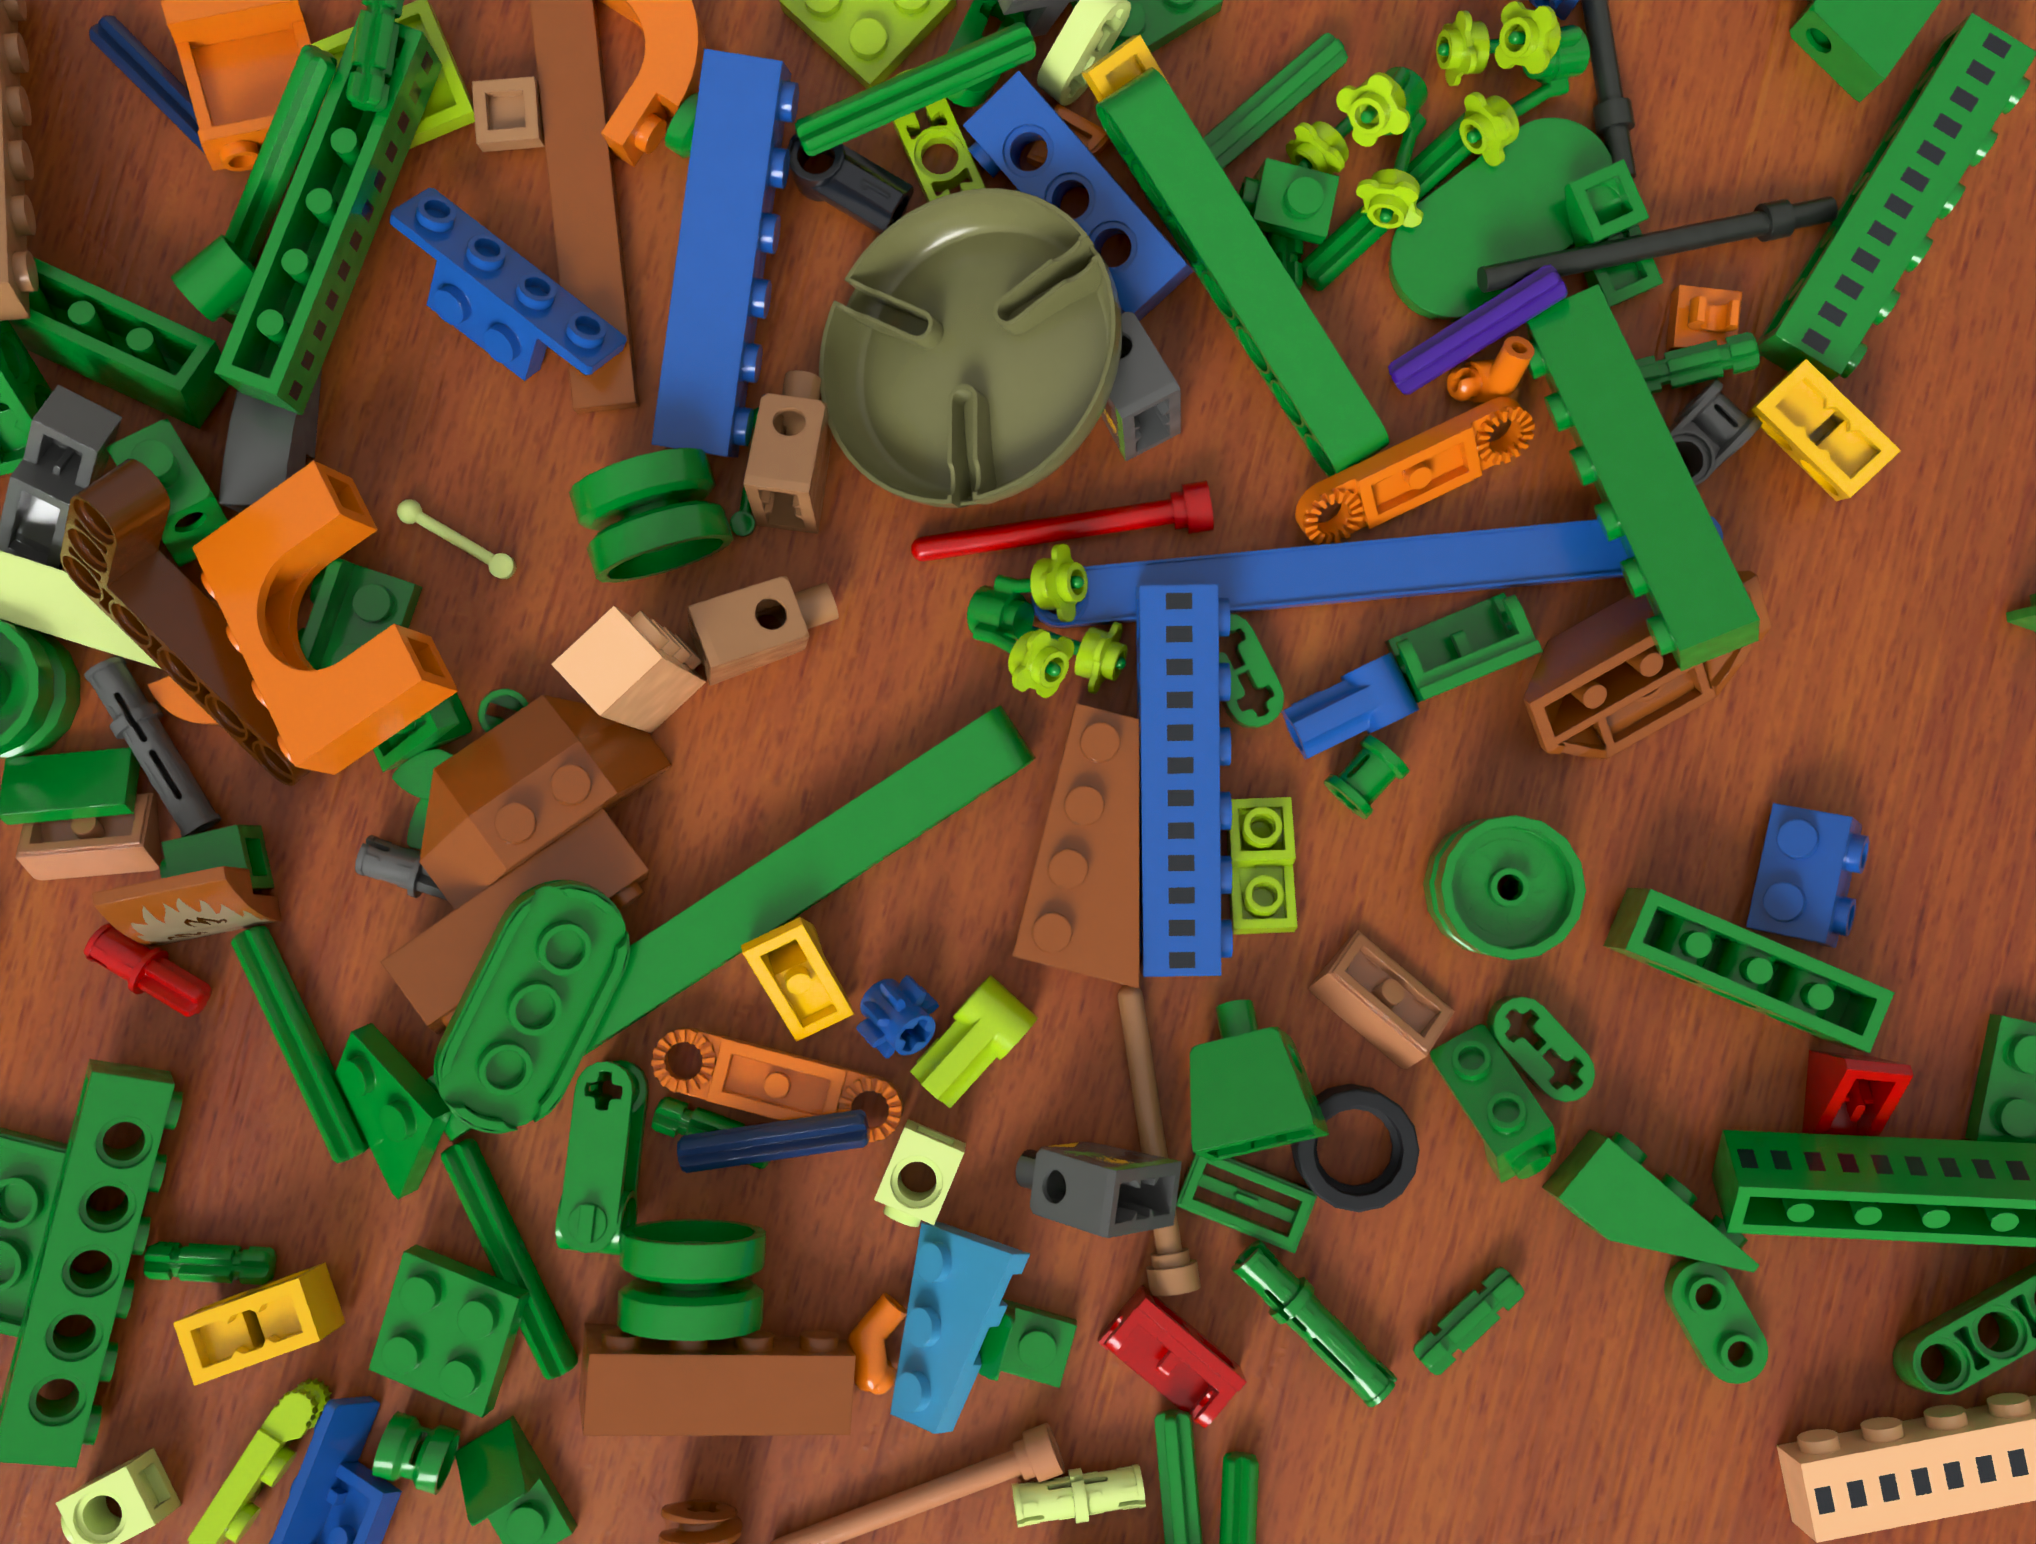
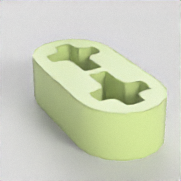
[1037,0,1131,106]

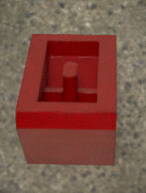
[1802,1050,1914,1137]

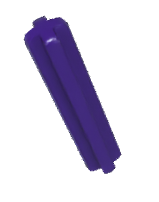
[1388,264,1568,395]

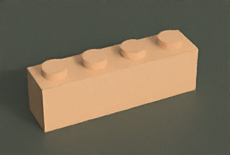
[551,606,706,733]

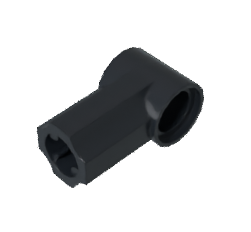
[787,133,914,234]

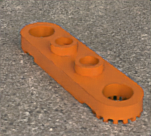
[1295,397,1535,545]
[651,1027,903,1142]

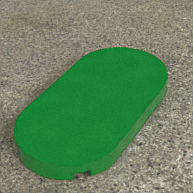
[1388,118,1612,322]
[434,880,630,1134]

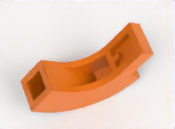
[598,0,707,167]

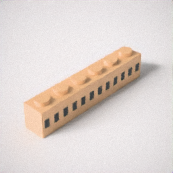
[1777,1393,2036,1543]

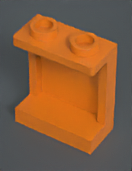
[161,0,326,171]

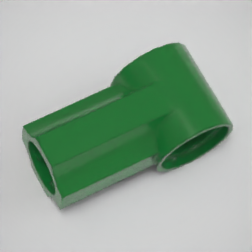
[171,234,256,324]

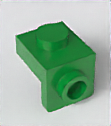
[1238,158,1340,245]

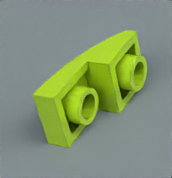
[1227,797,1298,934]

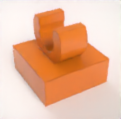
[1666,285,1742,352]

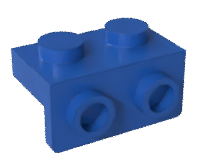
[1746,803,1869,948]

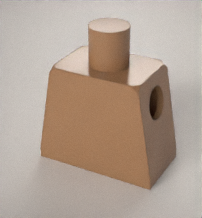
[744,370,832,534]
[688,576,839,686]

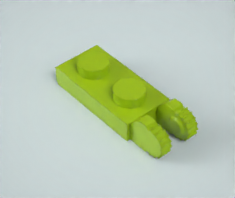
[187,1378,332,1544]

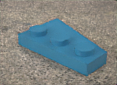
[890,1222,1030,1434]

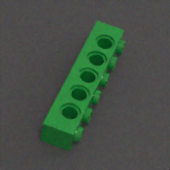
[0,1059,183,1468]

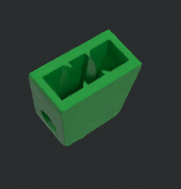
[1789,0,1941,102]
[106,418,228,567]
[1190,1000,1329,1162]

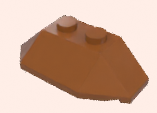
[1523,570,1772,759]
[419,695,671,910]

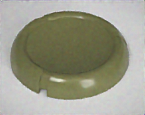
[819,188,1122,508]

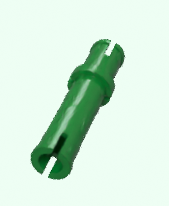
[1231,1240,1397,1407]

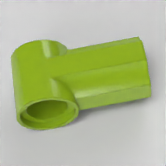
[910,975,1038,1108]

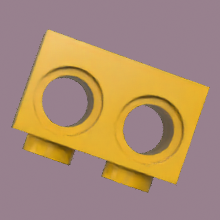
[1746,359,1901,501]
[173,1263,346,1386]

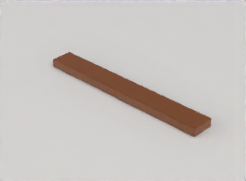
[530,0,640,414]

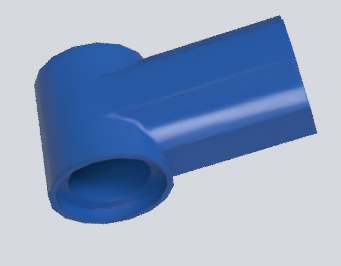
[1281,652,1419,759]

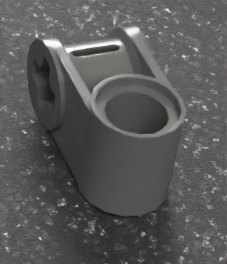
[1668,378,1763,486]

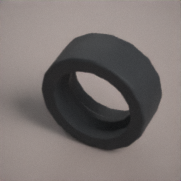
[1291,1084,1420,1212]

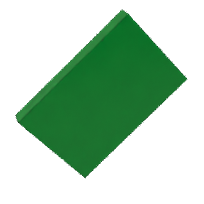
[0,1127,91,1337]

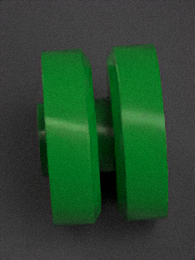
[569,448,734,583]
[0,619,80,759]
[1423,815,1586,960]
[617,1219,766,1341]

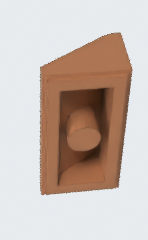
[15,793,161,881]
[1309,930,1455,1069]

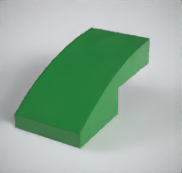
[1564,159,1664,308]

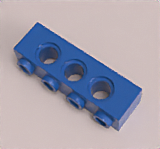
[963,71,1194,321]

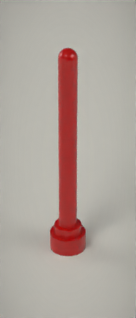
[911,480,1214,562]

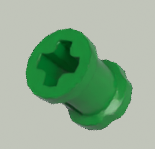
[1324,735,1409,819]

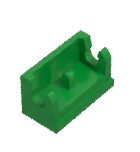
[1385,592,1543,703]

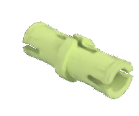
[1012,1464,1146,1528]

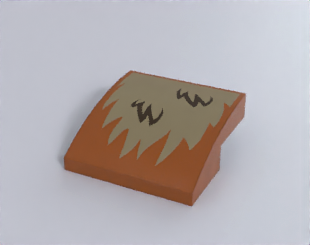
[92,866,282,946]

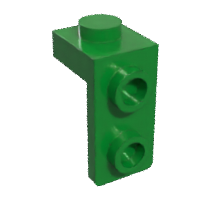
[1430,1024,1557,1184]

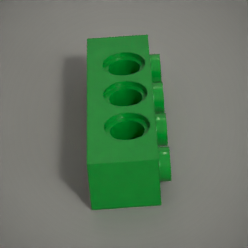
[1603,888,1895,1053]

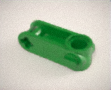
[555,1060,649,1255]

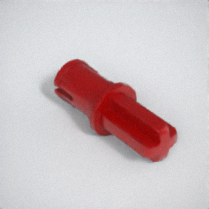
[84,923,212,1017]

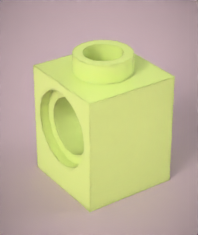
[874,1119,966,1227]
[56,1448,182,1544]

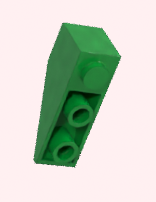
[1542,1129,1760,1273]

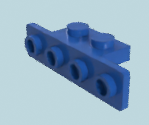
[389,188,627,381]
[268,1396,402,1544]

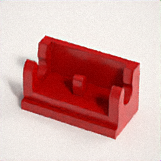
[1097,1285,1247,1428]

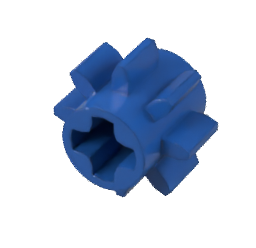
[856,975,939,1058]

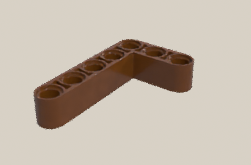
[60,459,311,786]

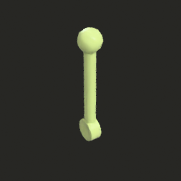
[397,499,516,579]

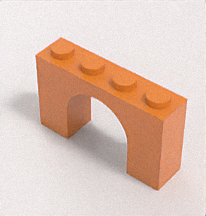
[192,460,458,775]

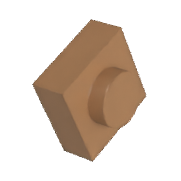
[472,76,545,152]

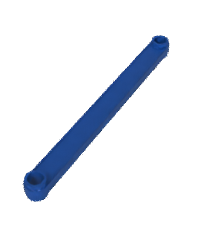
[1031,516,1723,629]

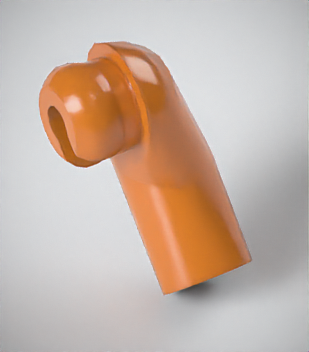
[1447,336,1535,402]
[848,1293,907,1395]

